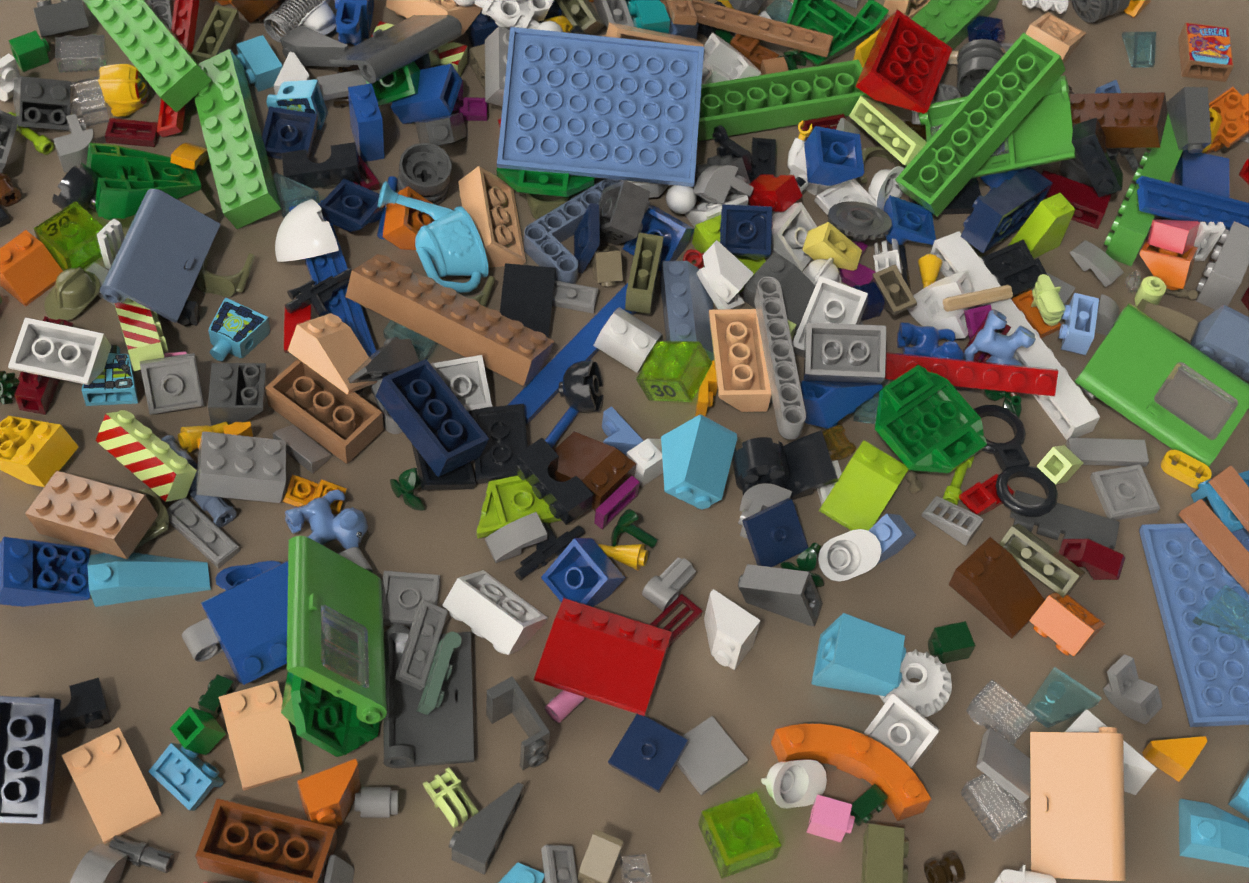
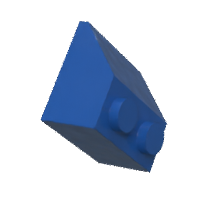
[804,126,864,186]
[623,205,694,271]
[541,538,625,607]

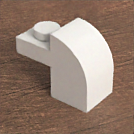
[0,53,20,101]

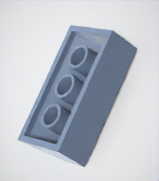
[660,261,714,361]
[1191,305,1249,381]

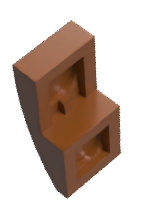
[730,33,779,71]

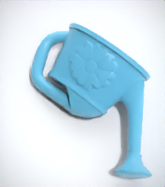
[377,181,489,293]

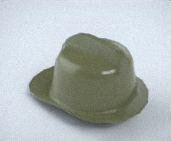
[44,267,101,321]

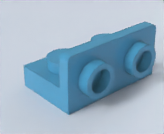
[148,743,224,811]

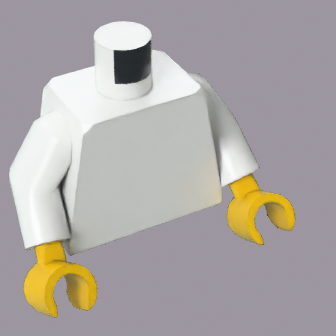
[788,120,834,195]

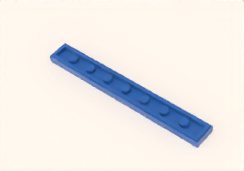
[508,283,636,424]

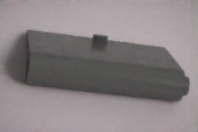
[329,15,462,84]
[383,625,475,768]

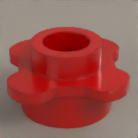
[683,249,704,269]

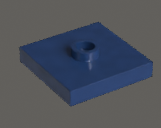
[574,203,600,274]
[742,498,808,567]
[608,714,689,793]

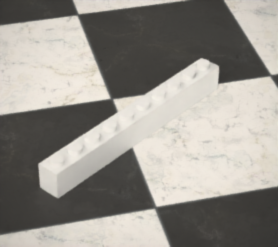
[930,231,1100,440]

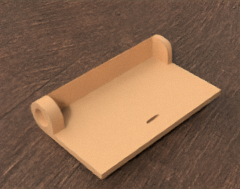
[1030,727,1126,881]

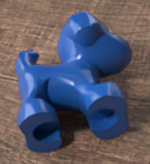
[897,322,964,360]

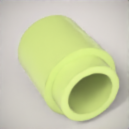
[1135,276,1166,307]

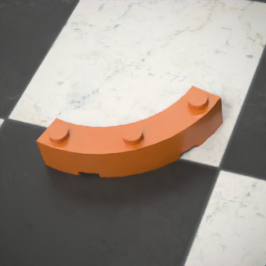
[771,724,931,821]

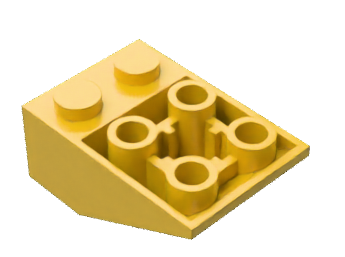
[0,415,79,487]

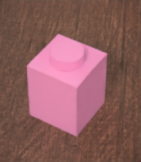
[806,794,855,842]

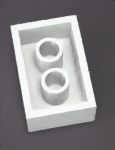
[792,276,868,357]

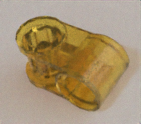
[822,425,856,461]

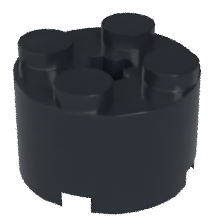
[732,437,790,495]

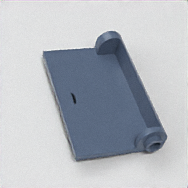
[100,189,220,323]

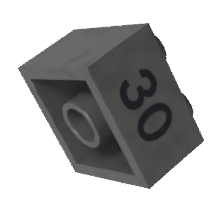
[599,180,650,245]

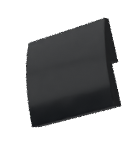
[982,239,1047,296]
[784,430,838,500]

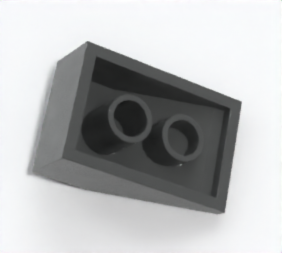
[743,252,815,336]

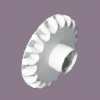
[880,649,952,717]

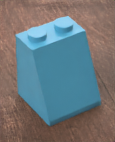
[661,414,737,510]
[811,613,906,696]

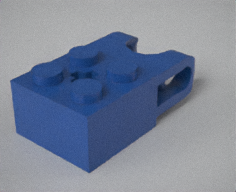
[335,0,374,46]

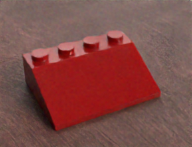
[855,9,953,114]
[534,598,672,716]

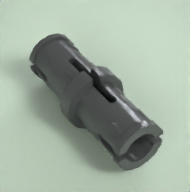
[109,835,174,873]

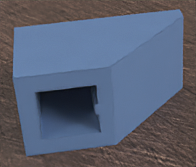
[868,513,916,565]

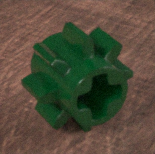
[0,371,20,405]

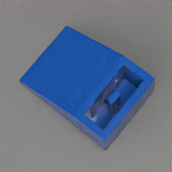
[786,380,883,429]
[0,537,90,607]

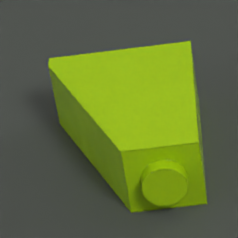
[1008,193,1075,258]

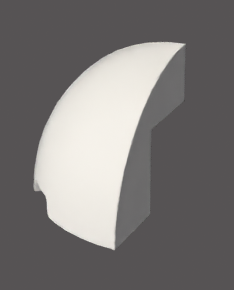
[701,32,761,85]
[275,199,339,262]
[907,270,974,339]

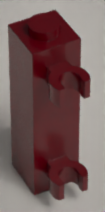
[14,316,74,415]

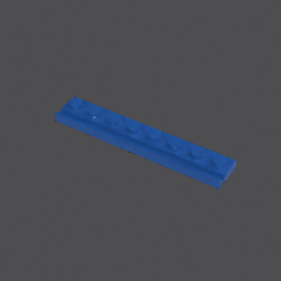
[1136,176,1249,230]
[289,200,376,357]

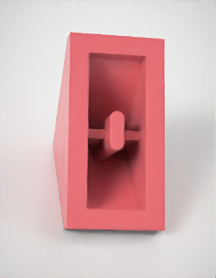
[1147,220,1200,254]

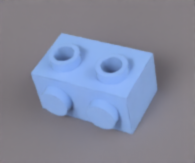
[1058,293,1099,355]

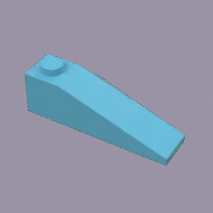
[88,553,211,607]
[1179,799,1249,868]

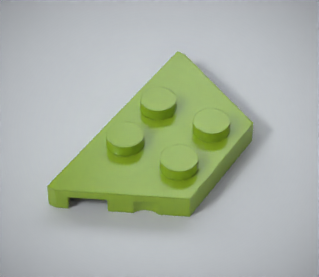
[476,475,561,539]

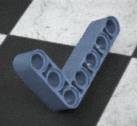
[524,178,621,284]

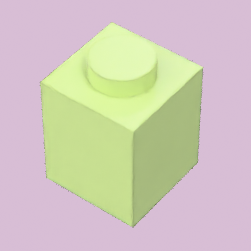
[1037,445,1083,484]

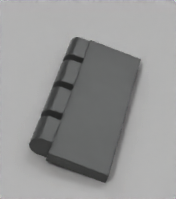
[1010,490,1120,550]

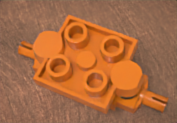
[1205,87,1249,154]

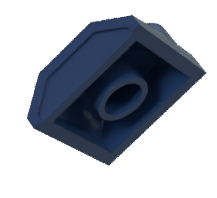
[262,106,318,160]
[319,179,387,232]
[720,204,772,260]

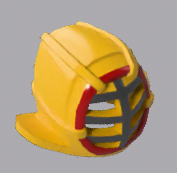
[98,64,149,117]

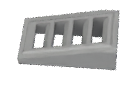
[921,496,984,546]

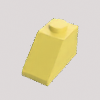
[802,222,862,271]

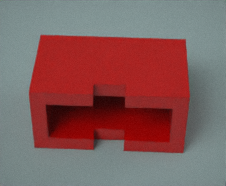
[748,175,803,212]

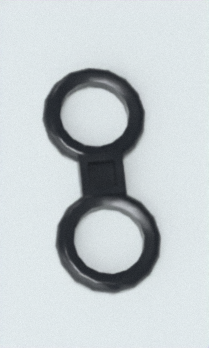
[974,405,1058,517]

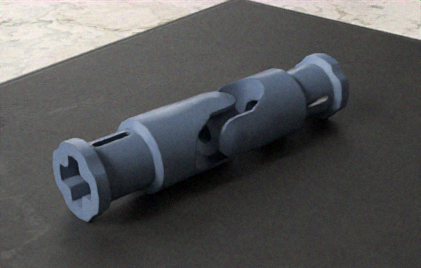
[161,435,237,527]

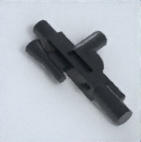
[285,268,352,317]
[514,522,585,580]

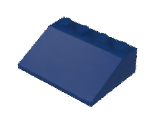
[201,561,350,685]

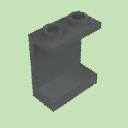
[486,676,550,770]

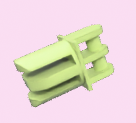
[1031,274,1066,326]
[423,767,479,828]

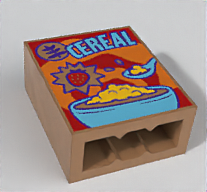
[1178,22,1234,82]

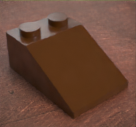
[549,431,636,512]
[949,537,1045,639]

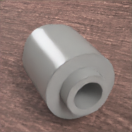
[355,787,399,818]

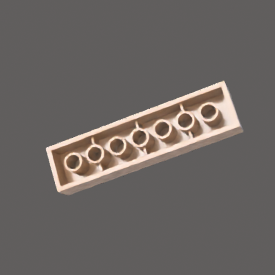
[346,254,554,386]

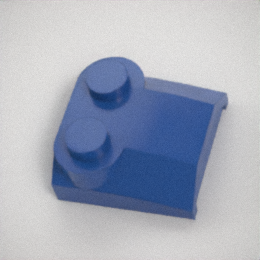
[883,195,937,245]

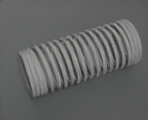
[264,0,323,43]

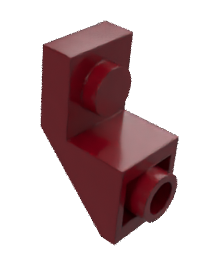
[1059,539,1125,580]

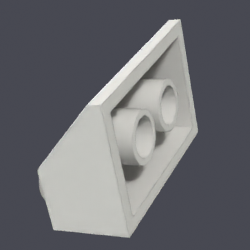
[8,318,111,385]
[442,570,548,655]

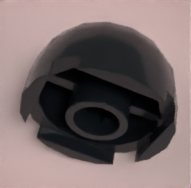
[52,162,98,214]
[559,360,604,412]

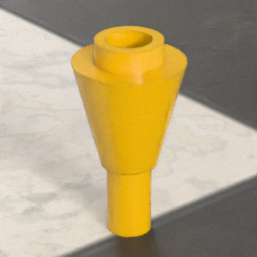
[918,254,943,289]
[178,421,228,452]
[598,544,648,571]

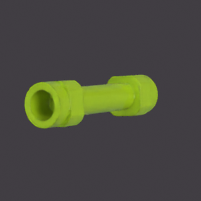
[9,112,54,155]
[942,455,975,505]

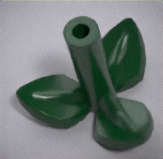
[777,49,806,71]
[984,389,1022,417]
[390,468,426,511]
[611,509,658,548]
[780,543,825,587]

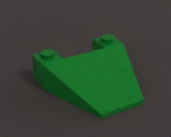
[787,0,889,66]
[86,143,201,220]

